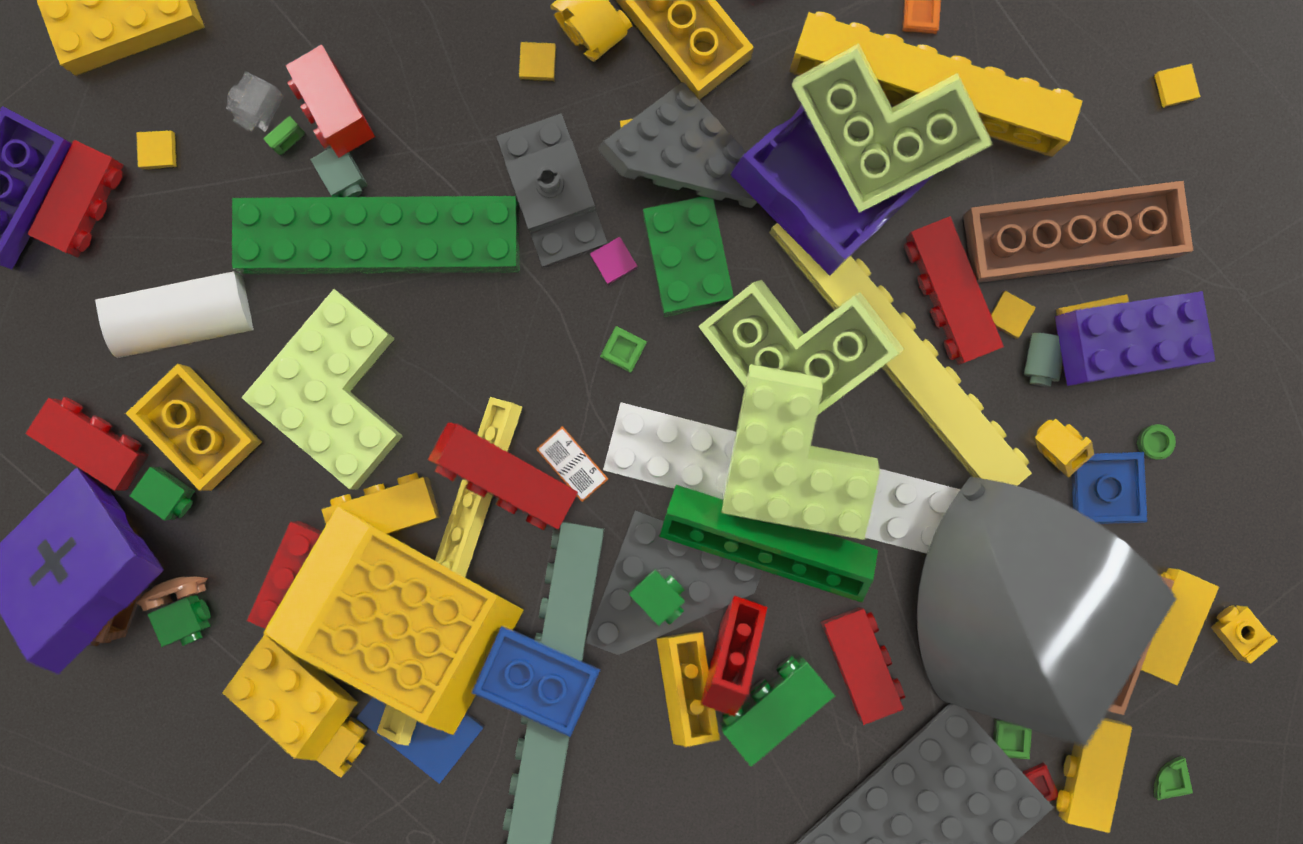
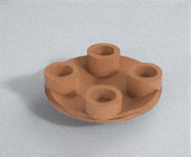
[136,577,207,611]

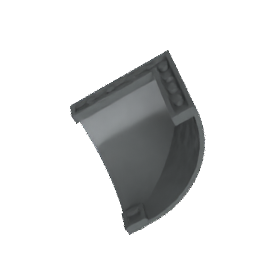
[917,477,1177,747]

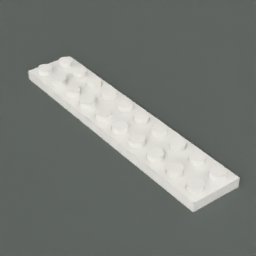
[603,403,961,553]

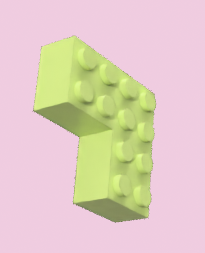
[792,43,992,213]
[698,280,904,415]
[242,289,403,490]
[722,364,880,540]

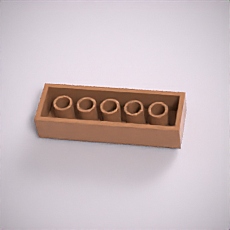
[963,181,1193,283]

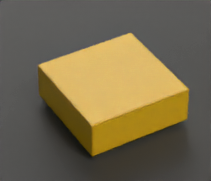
[519,42,556,81]
[1154,64,1200,108]
[136,130,176,169]
[991,291,1036,339]

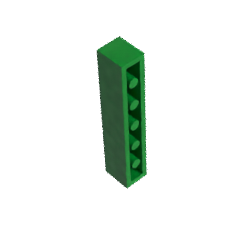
[659,484,878,603]

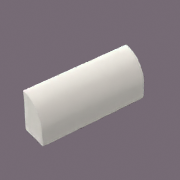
[95,271,253,358]

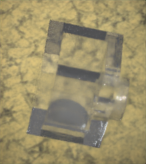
[226,71,284,132]

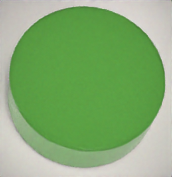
[1137,424,1176,460]

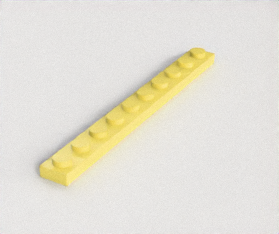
[377,397,522,746]

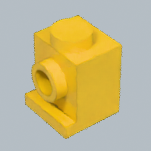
[1035,419,1094,478]
[1211,605,1278,664]
[316,717,368,778]

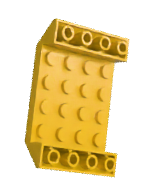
[264,506,524,735]

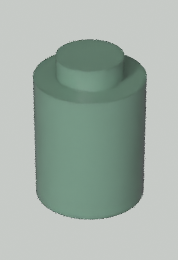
[1024,333,1063,387]

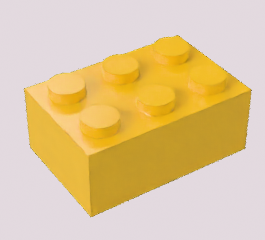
[126,364,262,491]
[222,634,358,761]

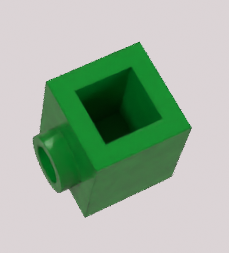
[130,467,195,520]
[629,568,685,626]
[147,595,211,647]

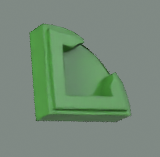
[1154,756,1193,800]

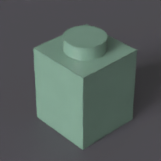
[310,148,368,197]

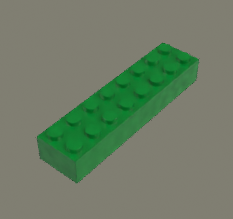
[232,196,520,274]

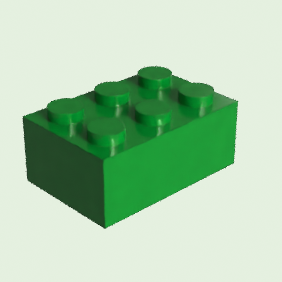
[643,196,734,317]
[720,655,835,767]

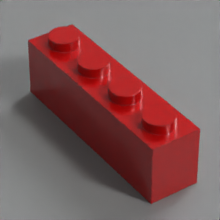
[904,216,1004,365]
[428,422,578,531]

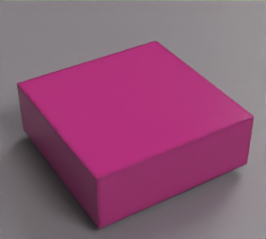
[590,237,638,285]

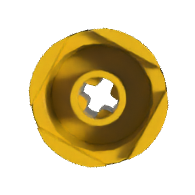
[550,0,632,62]

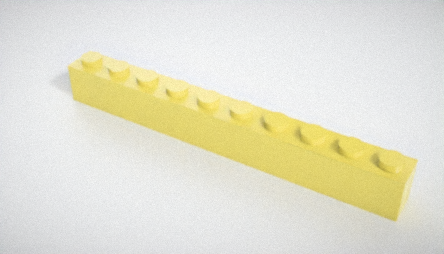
[770,223,1032,486]

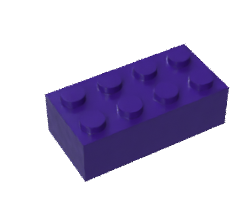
[0,106,72,269]
[1055,291,1216,386]

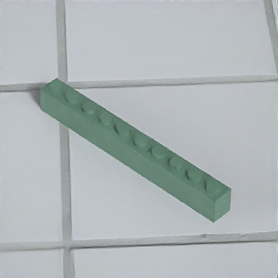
[503,521,605,844]

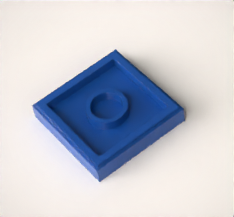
[1072,452,1147,524]

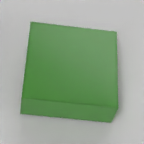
[263,116,305,155]
[600,326,647,373]
[993,719,1032,759]

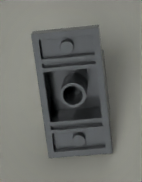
[496,113,608,268]

